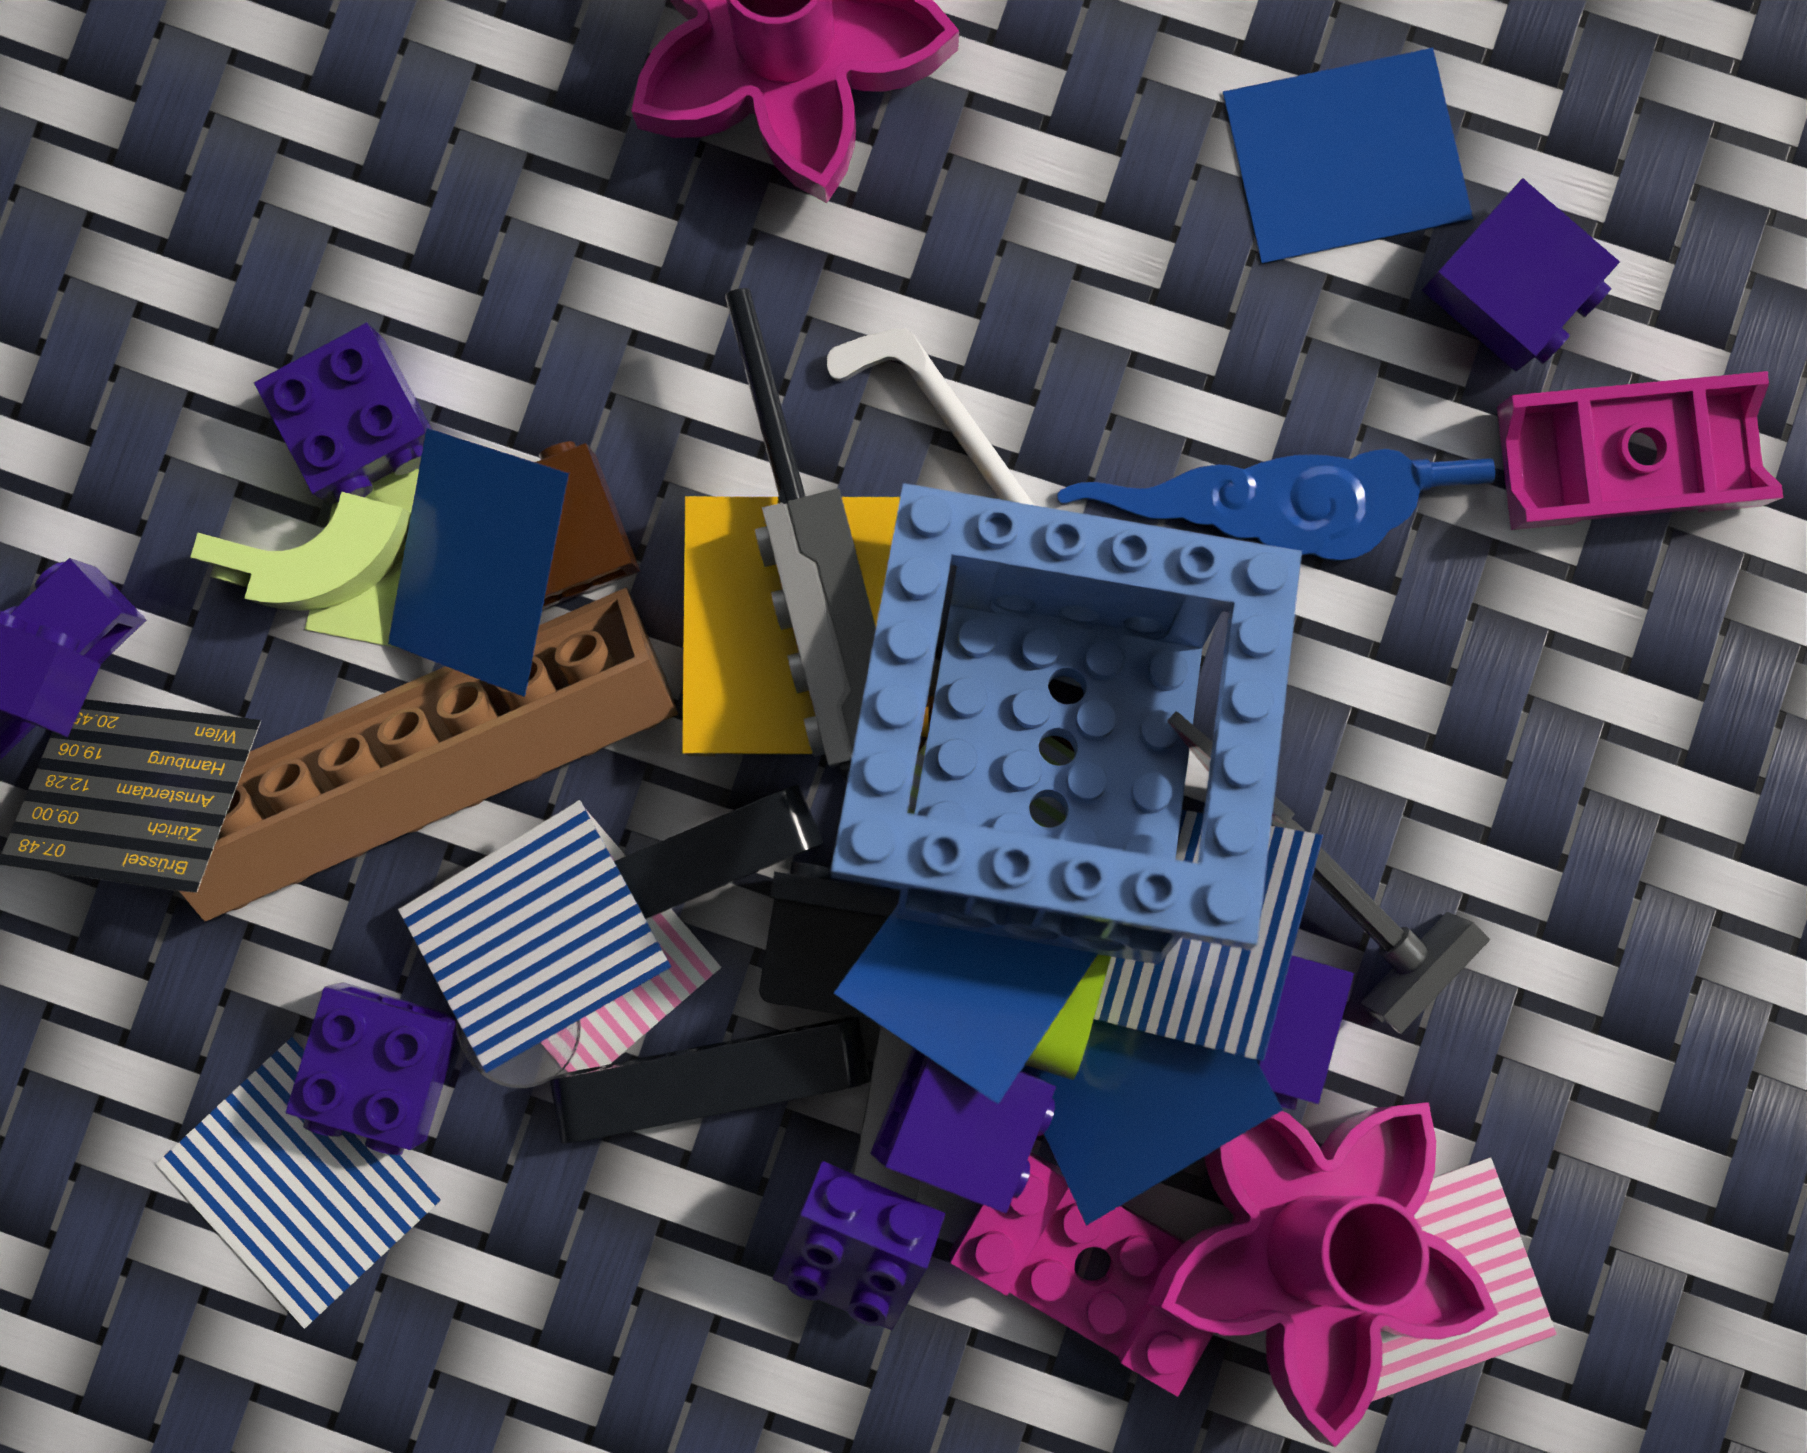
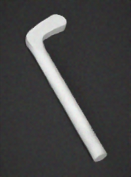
[827,329,1034,505]

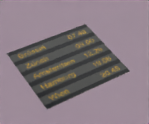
[0,699,261,893]

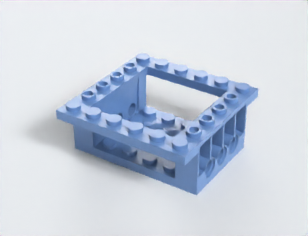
[831,483,1302,964]

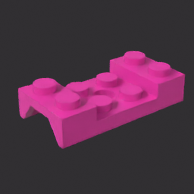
[1497,371,1783,530]
[949,1152,1214,1397]

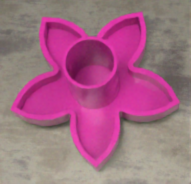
[631,0,959,203]
[1147,1102,1498,1447]

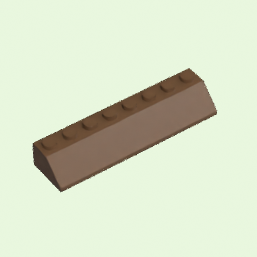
[179,588,678,922]

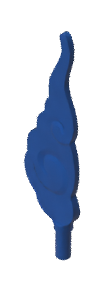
[1057,449,1495,561]

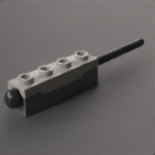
[725,288,876,783]

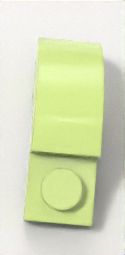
[191,491,411,611]

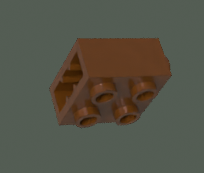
[535,441,641,609]

